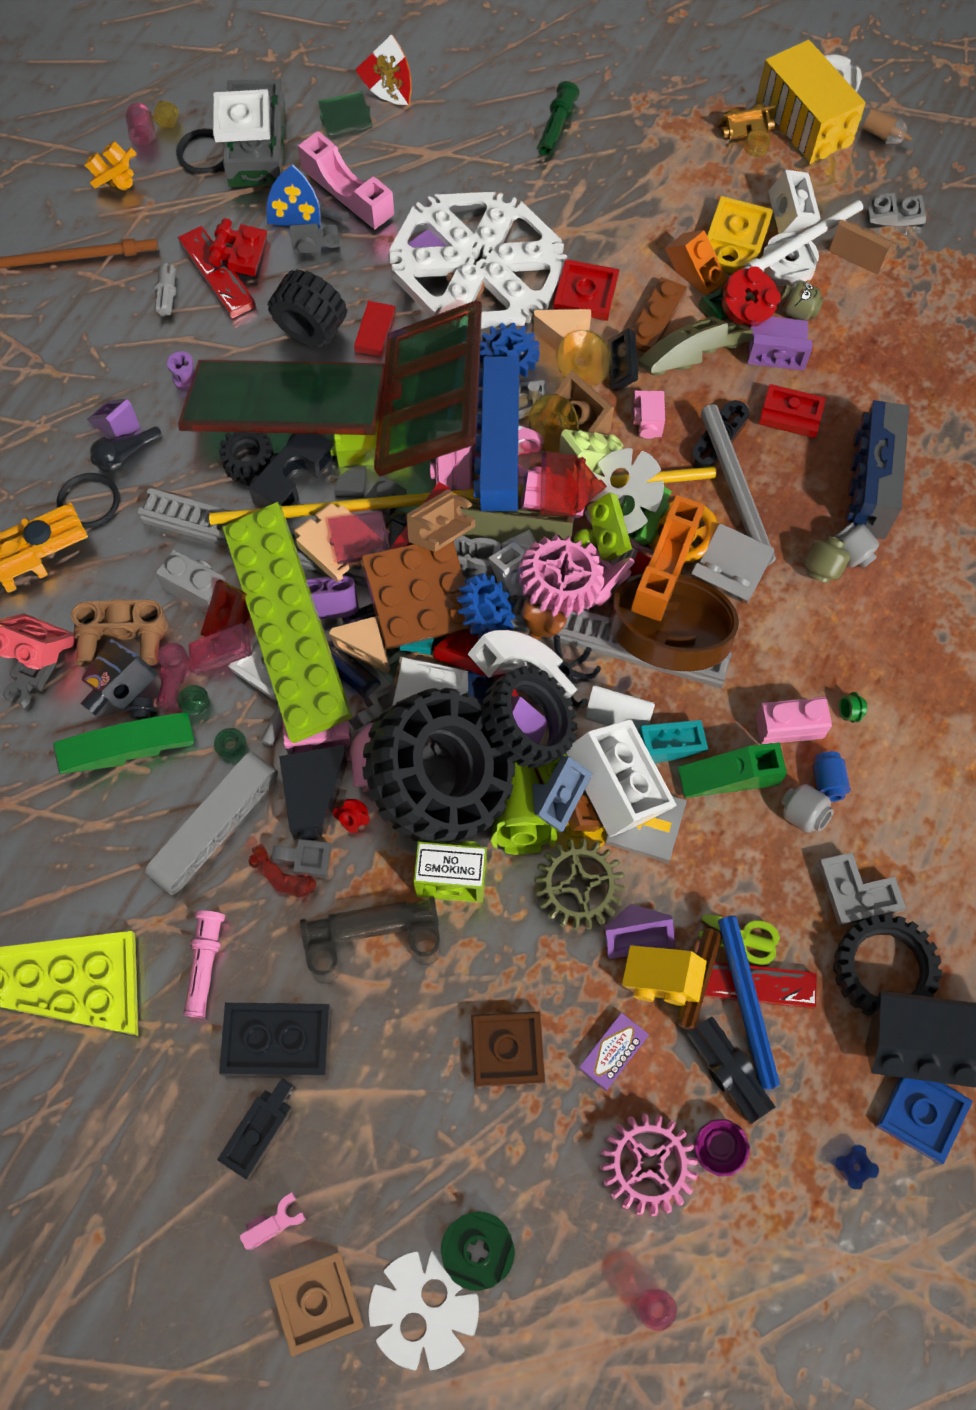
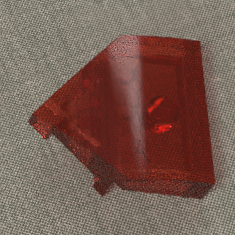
[540,452,607,517]

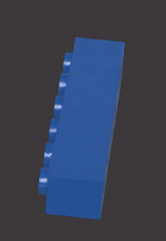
[474,357,519,511]

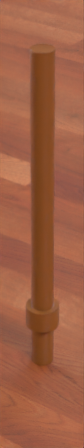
[0,238,159,268]

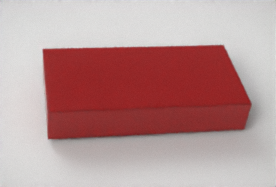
[354,301,396,357]

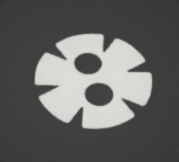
[585,448,664,534]
[369,1251,479,1371]

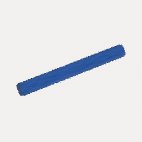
[718,916,780,1090]

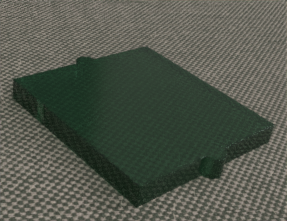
[318,92,372,136]

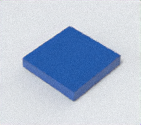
[875,1077,973,1165]

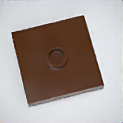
[471,1011,545,1088]

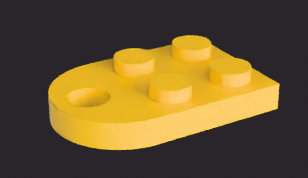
[707,196,774,274]

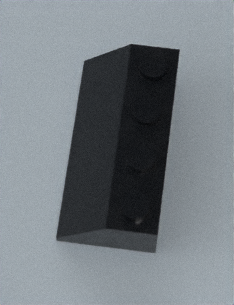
[865,990,976,1088]

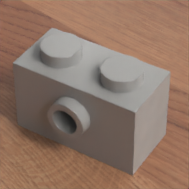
[156,549,231,617]

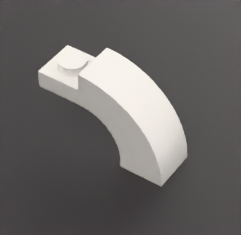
[468,630,578,699]

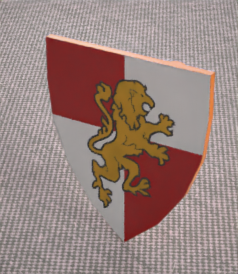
[355,34,412,105]

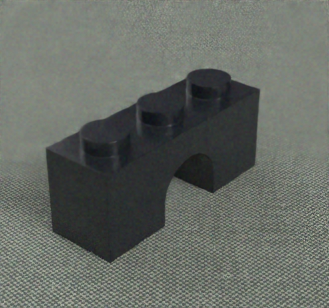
[248,425,335,508]

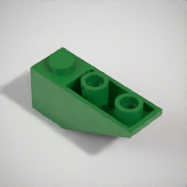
[678,742,787,799]

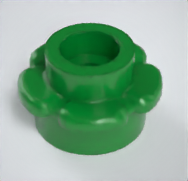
[839,692,867,723]

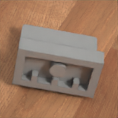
[691,524,774,605]

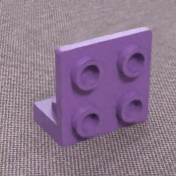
[748,317,812,371]

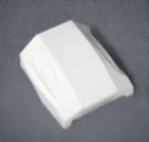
[392,656,468,706]

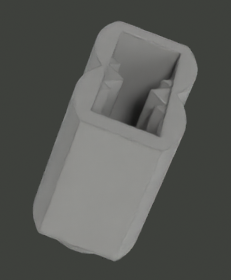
[453,535,501,581]

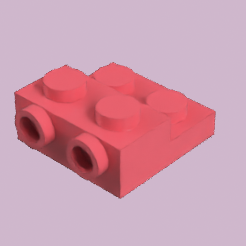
[0,613,77,669]

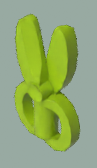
[698,914,780,966]

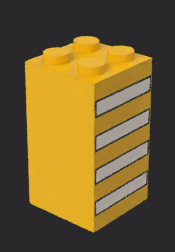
[756,40,866,164]

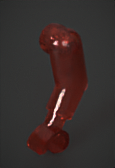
[248,844,316,898]

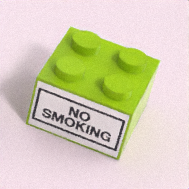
[414,841,487,903]

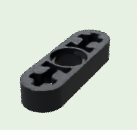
[690,400,749,468]

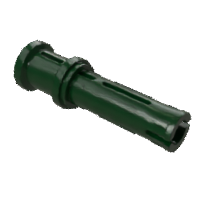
[537,81,580,157]

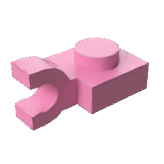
[239,1192,307,1250]

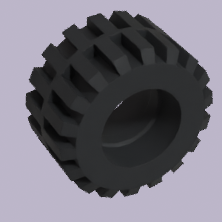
[267,269,347,347]

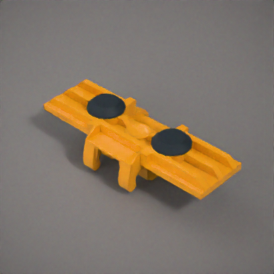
[0,502,88,593]

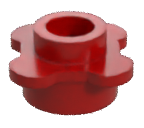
[333,799,370,833]

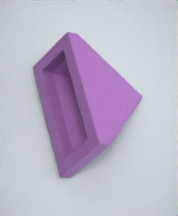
[605,904,675,959]

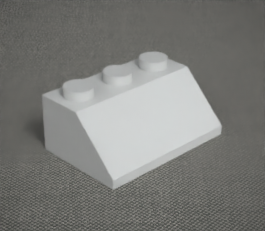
[567,719,677,837]

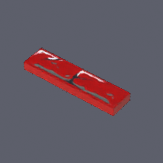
[178,225,256,319]
[704,962,817,1009]

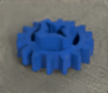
[478,322,540,378]
[457,573,516,639]

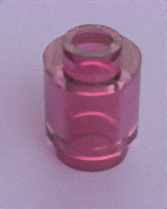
[125,103,156,145]
[635,1289,677,1331]

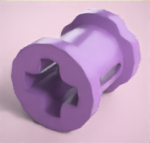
[167,351,198,390]

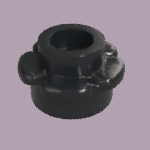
[124,697,157,719]

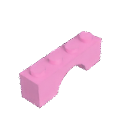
[298,131,394,230]

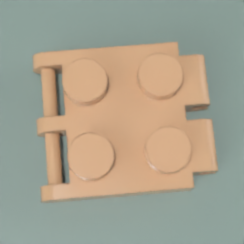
[294,503,384,583]

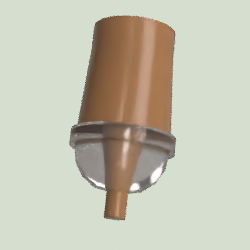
[862,107,912,145]

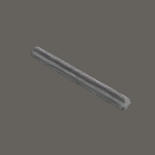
[701,404,776,566]

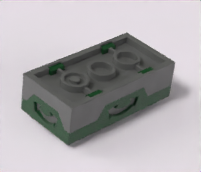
[223,79,285,187]

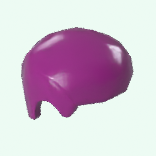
[694,1119,750,1177]

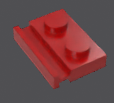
[758,384,826,438]

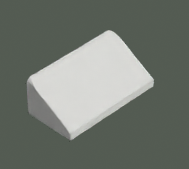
[586,686,655,730]

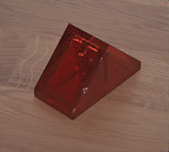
[200,579,250,648]

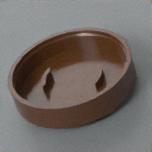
[609,573,739,671]

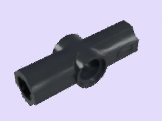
[687,1016,775,1125]

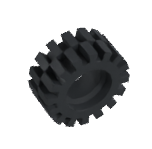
[219,426,274,484]

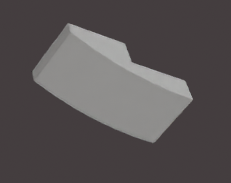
[867,192,926,226]

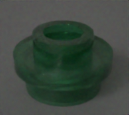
[177,685,210,715]
[214,728,247,760]

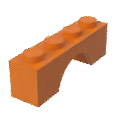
[631,495,705,622]

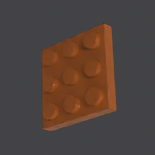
[360,541,471,650]

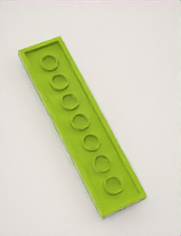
[223,502,353,744]

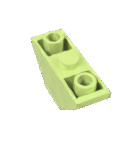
[559,429,623,479]

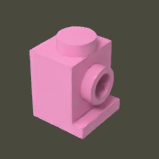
[632,391,665,439]

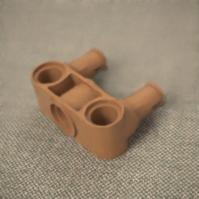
[71,599,169,668]

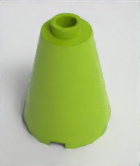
[490,760,557,855]

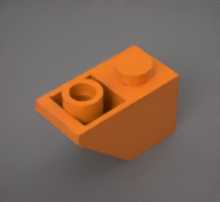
[665,230,727,295]

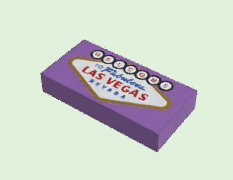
[579,1013,649,1091]

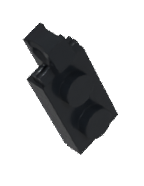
[217,1078,296,1180]

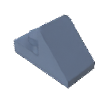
[532,756,593,832]

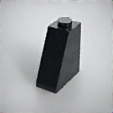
[279,745,348,841]

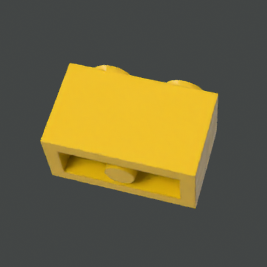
[622,945,707,1006]

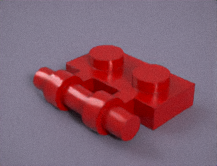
[208,218,267,277]

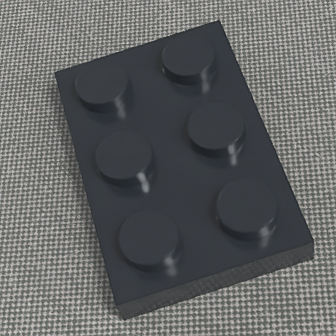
[219,1002,331,1077]

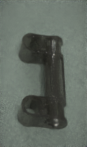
[300,896,441,983]

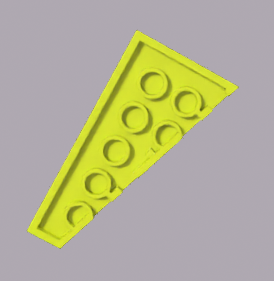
[0,931,138,1036]

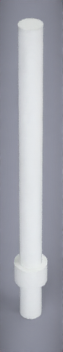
[729,200,863,278]

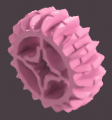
[518,534,604,618]
[600,1113,698,1217]

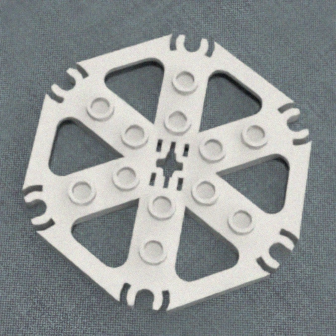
[389,192,567,330]

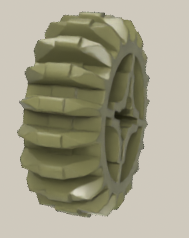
[534,838,625,930]

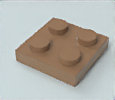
[269,1252,364,1357]

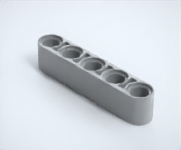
[145,752,278,895]

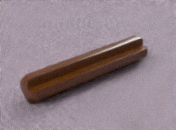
[676,928,722,1030]

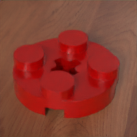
[722,266,781,327]

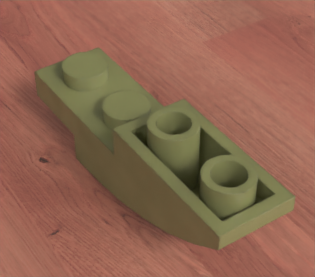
[638,317,753,375]

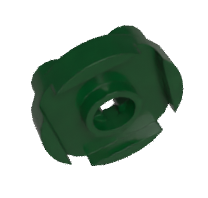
[441,1211,515,1291]

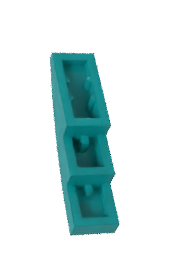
[572,720,709,764]

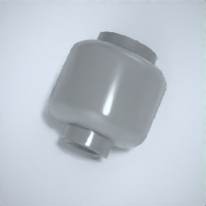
[834,522,879,569]
[781,784,833,833]

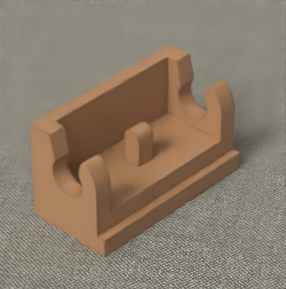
[407,490,476,552]

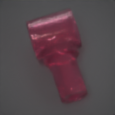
[156,643,192,709]

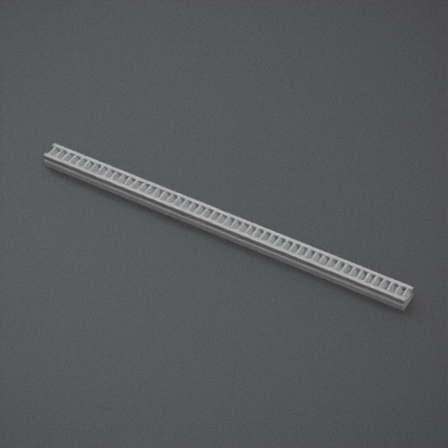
[137,488,732,688]

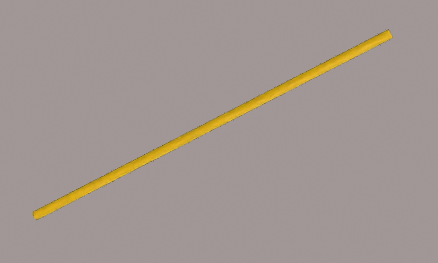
[209,467,716,525]

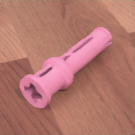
[183,910,225,1018]

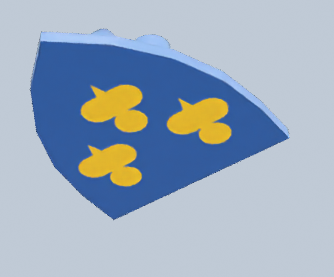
[267,164,321,229]

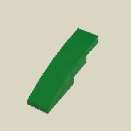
[53,712,194,774]

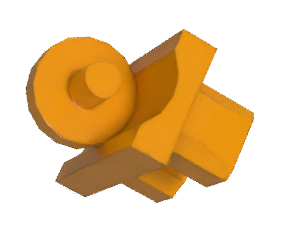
[84,141,137,190]

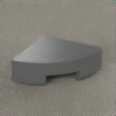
[334,466,367,497]

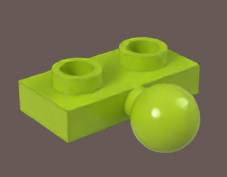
[574,492,632,562]

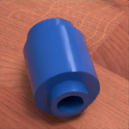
[812,751,851,802]

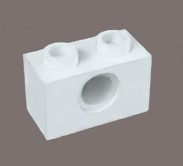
[768,170,821,235]

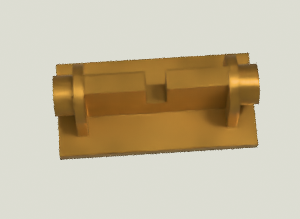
[717,104,775,140]

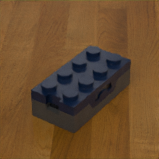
[846,400,910,539]

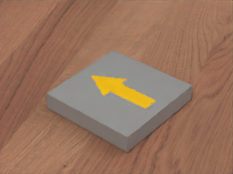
[605,796,687,864]

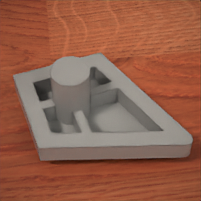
[519,380,549,419]

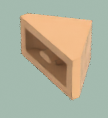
[533,309,591,355]
[329,616,390,674]

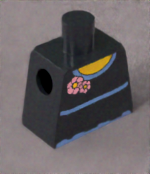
[80,638,159,716]

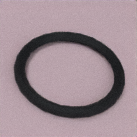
[176,128,224,174]
[57,473,120,528]

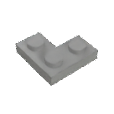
[818,853,906,927]

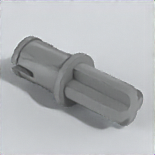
[154,263,177,317]

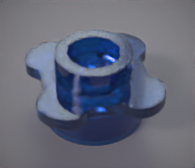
[835,1145,879,1190]

